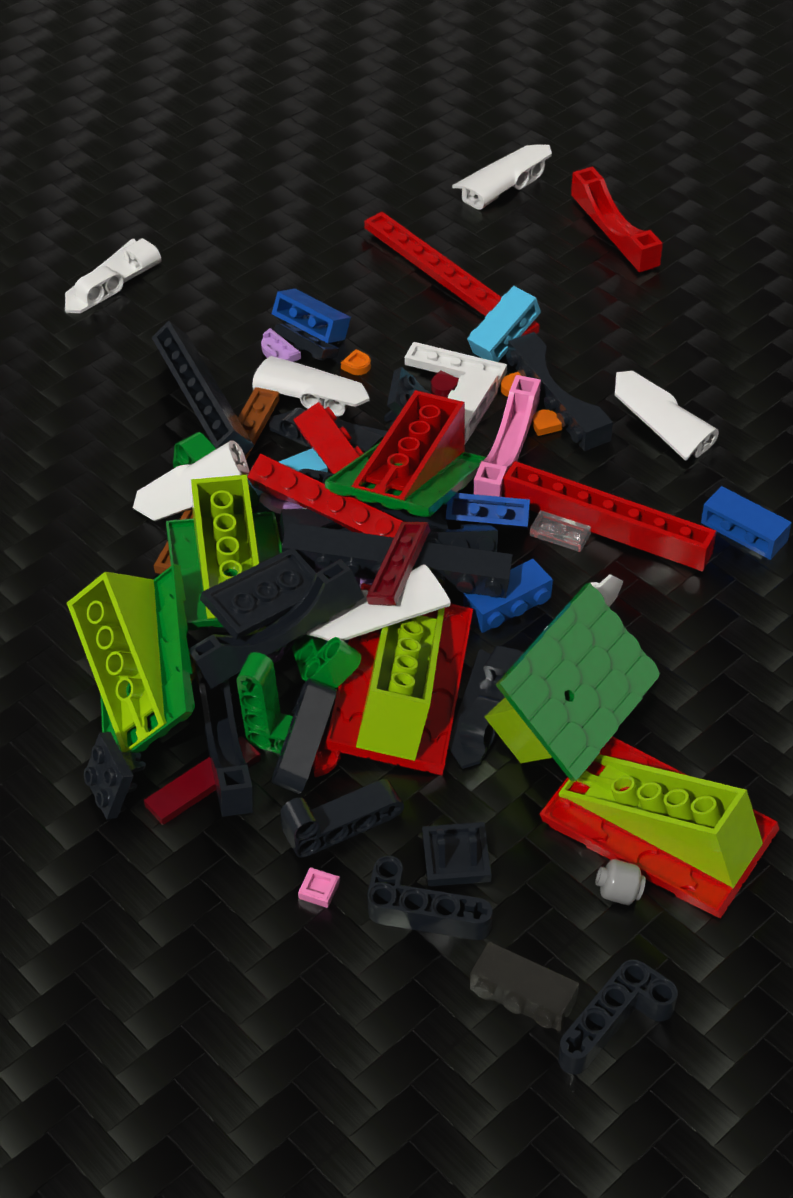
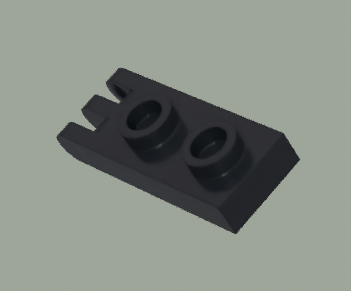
[275,324,340,361]

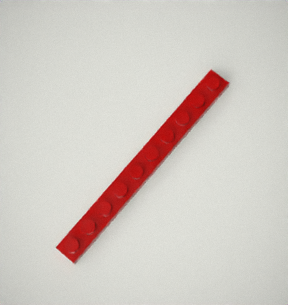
[364,212,540,337]

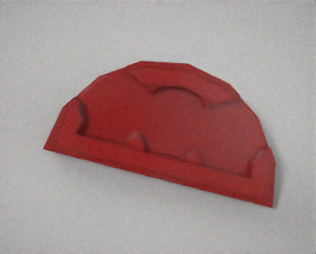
[313,726,341,778]

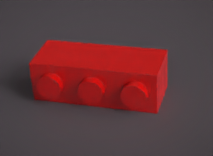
[293,402,364,474]

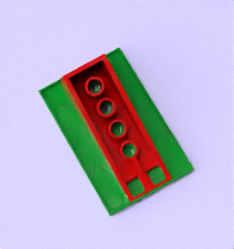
[325,390,486,517]

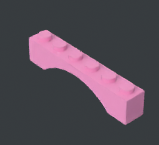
[474,375,541,497]

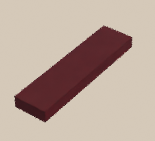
[366,522,430,605]
[144,736,261,825]

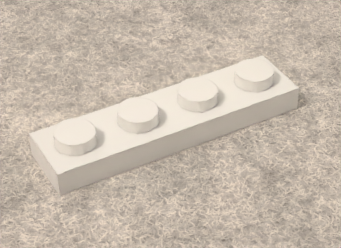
[405,342,507,388]

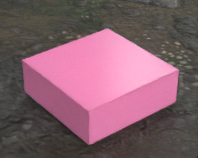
[298,867,340,908]

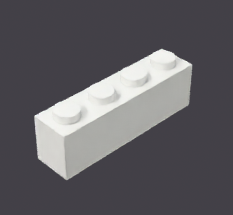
[448,366,498,444]

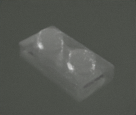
[530,510,591,552]

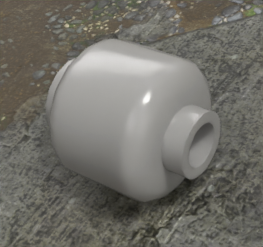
[596,859,646,905]

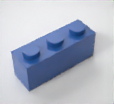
[272,289,351,343]
[701,486,792,560]
[446,493,530,530]
[463,559,553,633]

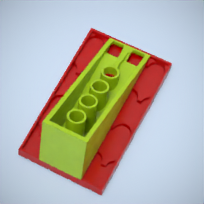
[324,583,473,775]
[540,736,779,919]

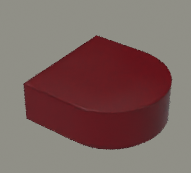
[431,370,459,397]

